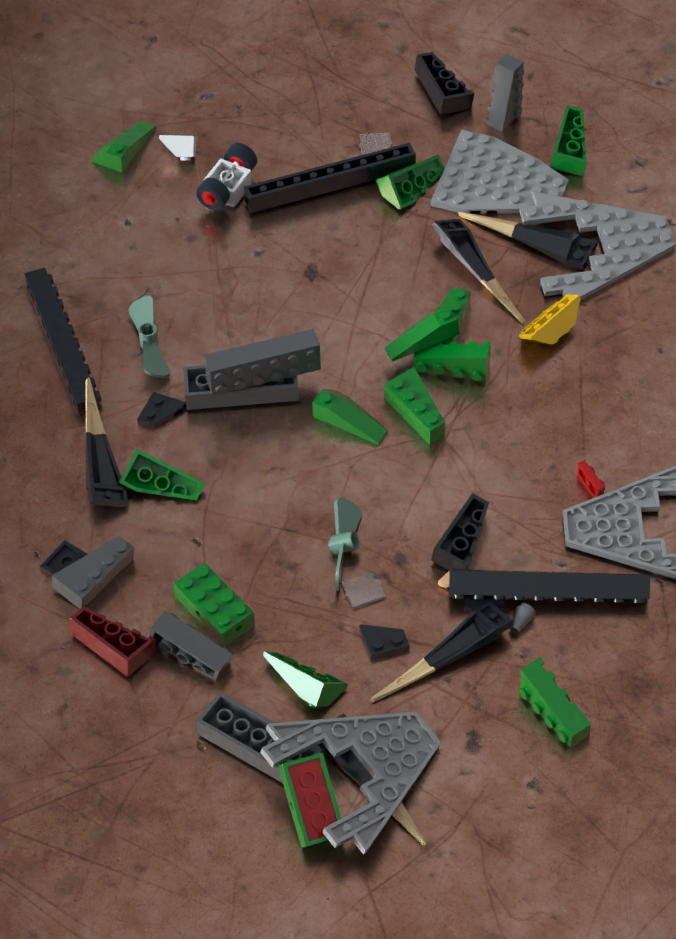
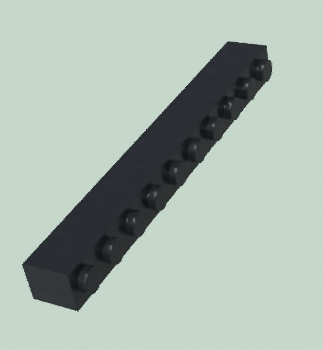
[244,142,416,213]
[24,268,102,416]
[449,569,650,603]

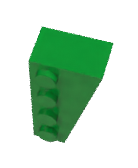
[550,105,587,176]
[435,287,471,344]
[384,367,445,445]
[519,657,591,748]

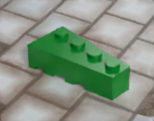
[413,341,491,382]

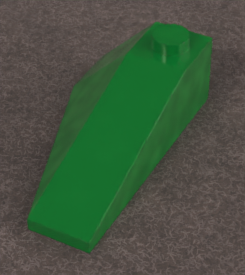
[384,307,460,362]

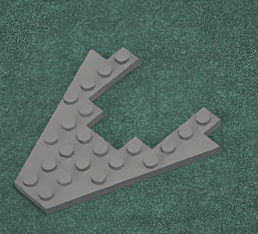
[519,192,676,300]
[562,466,676,579]
[260,712,441,855]

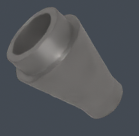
[510,603,535,634]

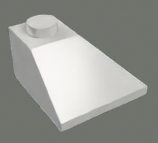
[159,135,197,160]

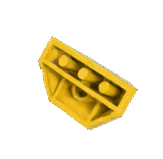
[519,294,581,345]

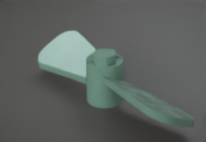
[129,296,170,378]
[328,498,362,591]

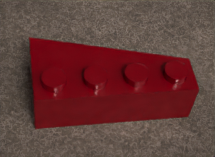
[70,607,156,677]

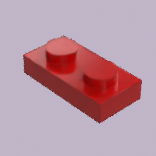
[577,460,605,498]

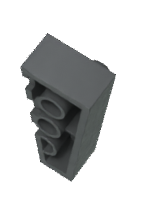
[485,54,524,132]
[52,536,134,609]
[149,611,232,680]

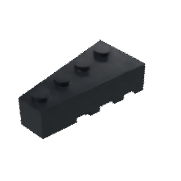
[414,52,475,115]
[431,493,489,570]

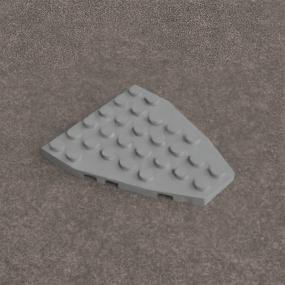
[430,130,569,214]

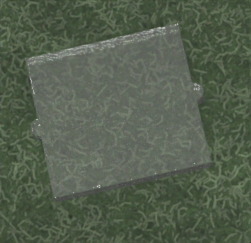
[359,133,392,155]
[341,571,386,609]

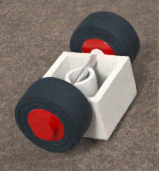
[196,143,257,211]

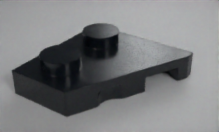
[137,392,186,429]
[359,624,410,660]

